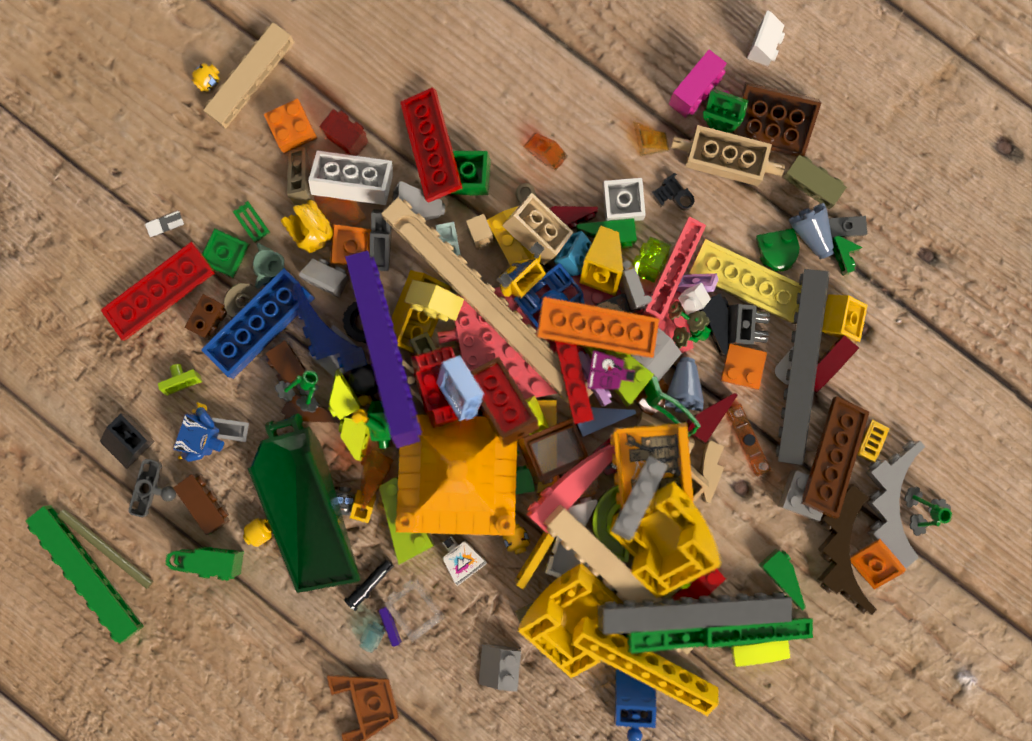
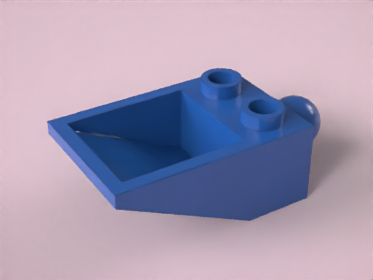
[614,668,656,741]

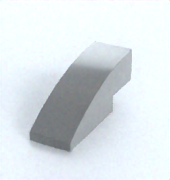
[211,417,249,442]

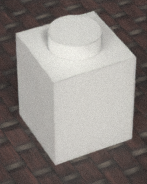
[678,282,711,315]

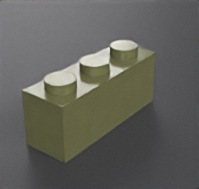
[783,155,847,210]

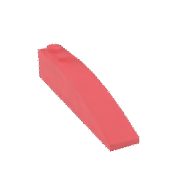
[641,216,706,324]
[526,444,616,533]

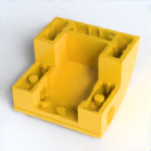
[610,482,721,598]
[518,563,624,678]

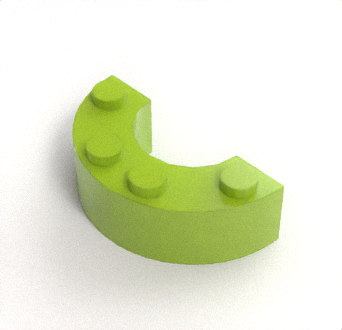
[591,485,629,562]

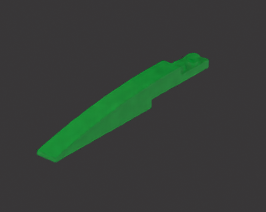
[628,618,813,653]

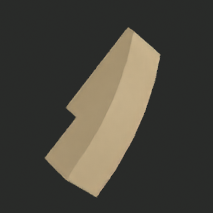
[700,440,724,503]

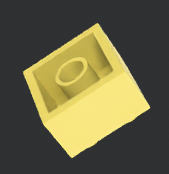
[404,280,464,322]

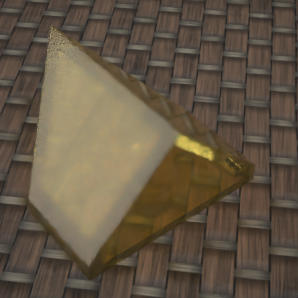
[633,121,669,156]

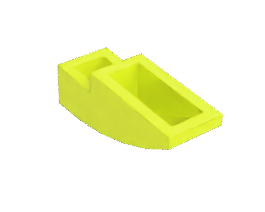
[731,640,790,667]

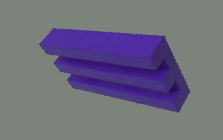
[379,605,402,647]

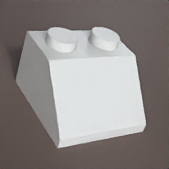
[747,11,785,66]

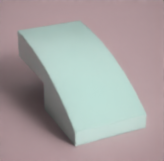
[435,222,461,256]

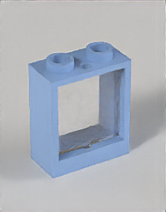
[437,356,484,421]

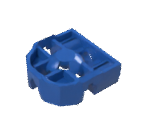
[514,263,585,329]

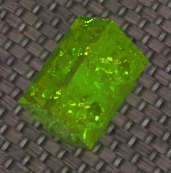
[633,236,671,283]

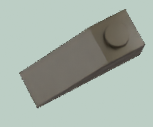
[287,147,314,206]

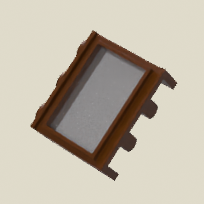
[517,418,589,485]

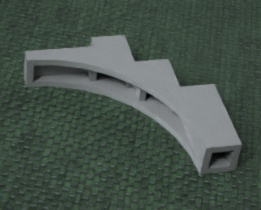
[866,441,925,568]

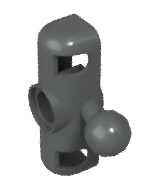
[128,459,176,517]

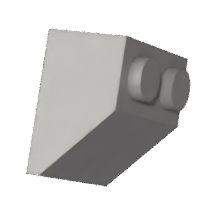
[299,258,349,298]
[631,328,682,382]
[479,644,521,692]

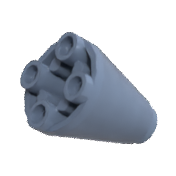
[789,203,834,259]
[665,357,704,413]

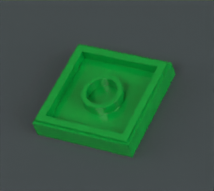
[202,228,250,279]

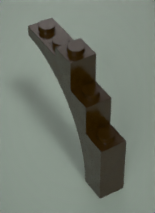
[817,484,877,615]

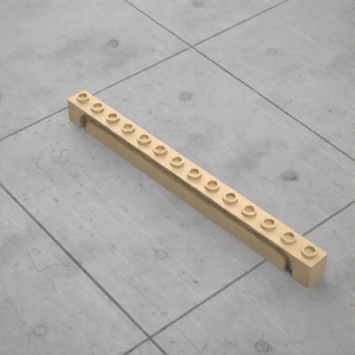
[381,197,593,404]

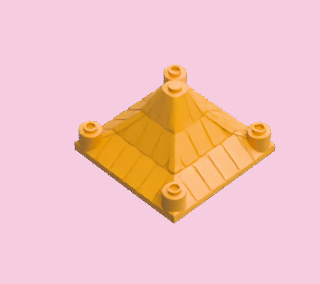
[395,415,517,536]

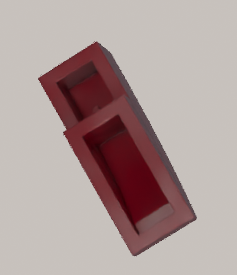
[814,335,859,393]

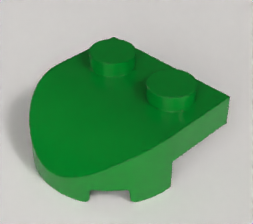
[703,89,749,133]
[756,228,800,272]

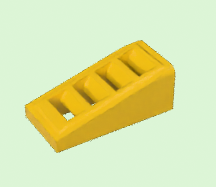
[857,419,890,463]

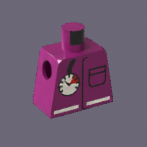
[587,350,635,389]

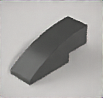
[370,209,392,271]

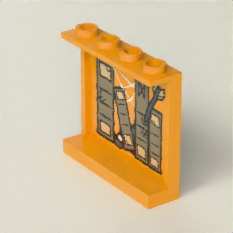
[611,423,694,510]

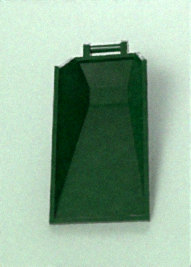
[247,414,361,593]

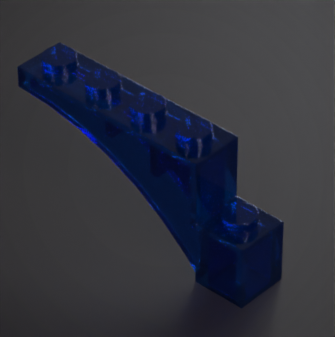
[290,283,367,372]

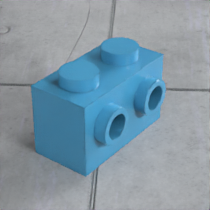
[554,231,592,276]

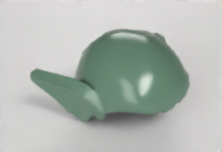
[252,243,285,289]

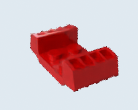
[410,347,459,428]

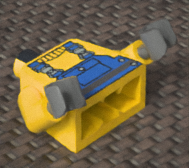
[497,241,546,298]

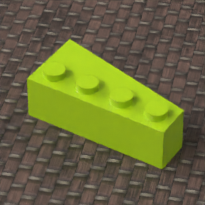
[580,345,654,407]
[379,477,435,565]

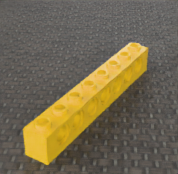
[572,616,719,716]

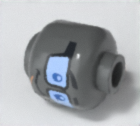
[335,487,356,515]

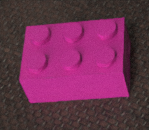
[668,49,727,118]

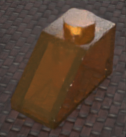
[523,133,568,170]

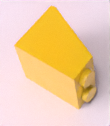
[579,226,623,296]

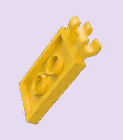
[514,531,558,589]

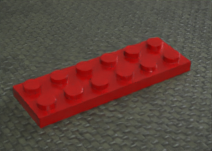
[400,87,463,203]
[101,242,215,341]

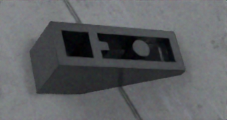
[699,293,729,357]

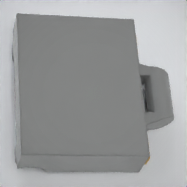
[619,261,652,313]

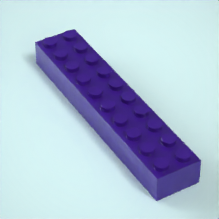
[345,250,422,448]

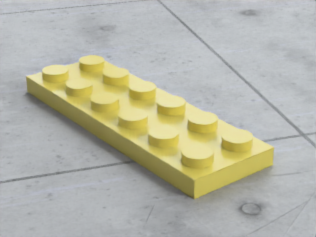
[689,239,802,323]

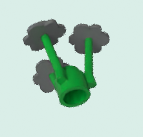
[275,371,319,412]
[904,486,952,536]

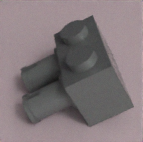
[728,304,770,345]

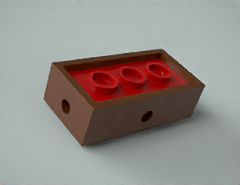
[470,357,539,447]

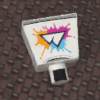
[443,536,487,586]

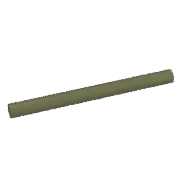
[58,509,153,589]

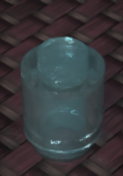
[359,621,385,653]

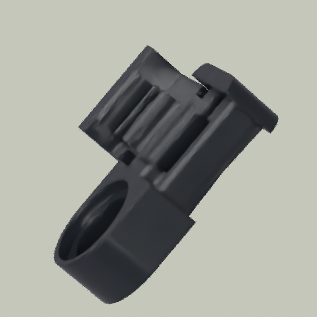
[651,173,695,211]

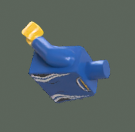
[173,402,224,462]

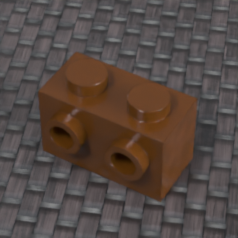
[184,294,227,340]

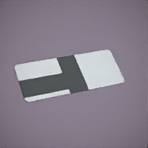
[145,211,184,237]

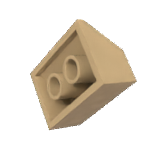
[502,193,574,265]

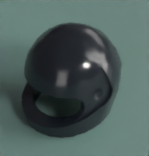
[349,363,380,396]

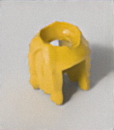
[281,200,333,254]

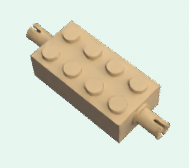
[671,125,785,186]

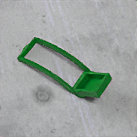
[644,377,700,437]

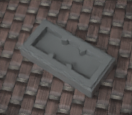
[829,216,868,238]

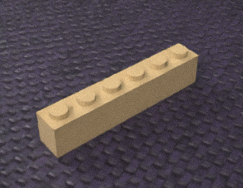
[203,22,294,129]

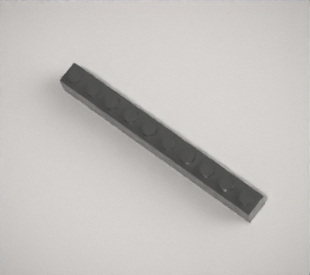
[776,269,830,465]
[598,591,792,634]

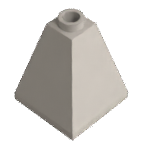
[393,181,445,221]

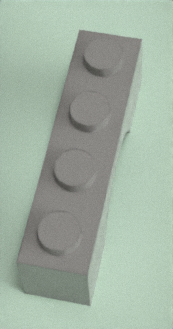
[611,456,668,540]

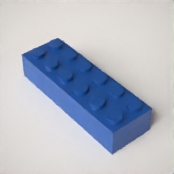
[201,268,315,379]

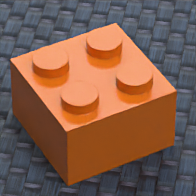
[264,98,317,154]

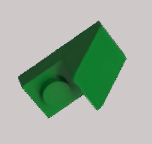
[832,236,862,276]

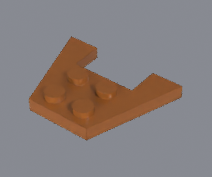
[327,675,399,741]

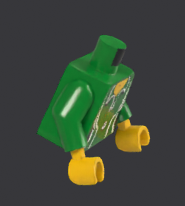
[352,395,391,449]

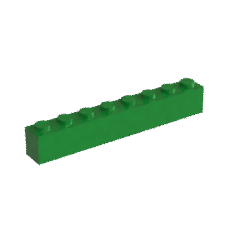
[25,505,144,644]

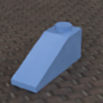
[577,408,636,437]

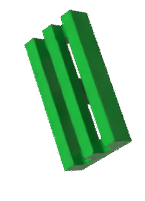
[232,201,270,243]

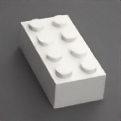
[308,151,393,205]

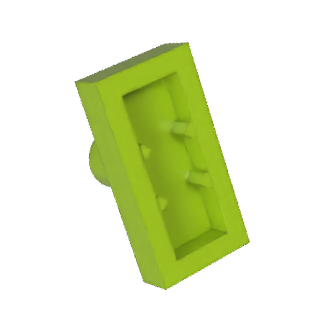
[157,364,202,396]

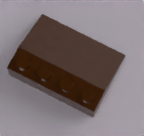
[732,82,821,157]

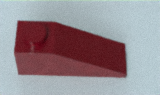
[685,393,738,444]

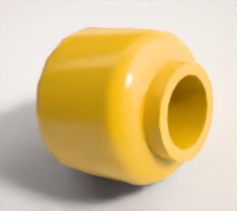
[243,518,272,547]

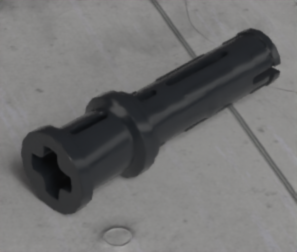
[343,558,394,611]

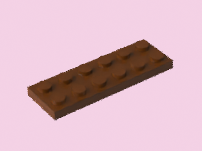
[801,396,869,519]

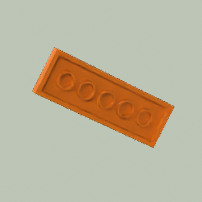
[536,297,659,358]

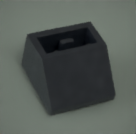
[100,413,155,469]

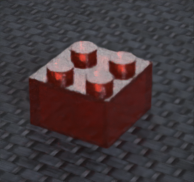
[319,109,369,156]

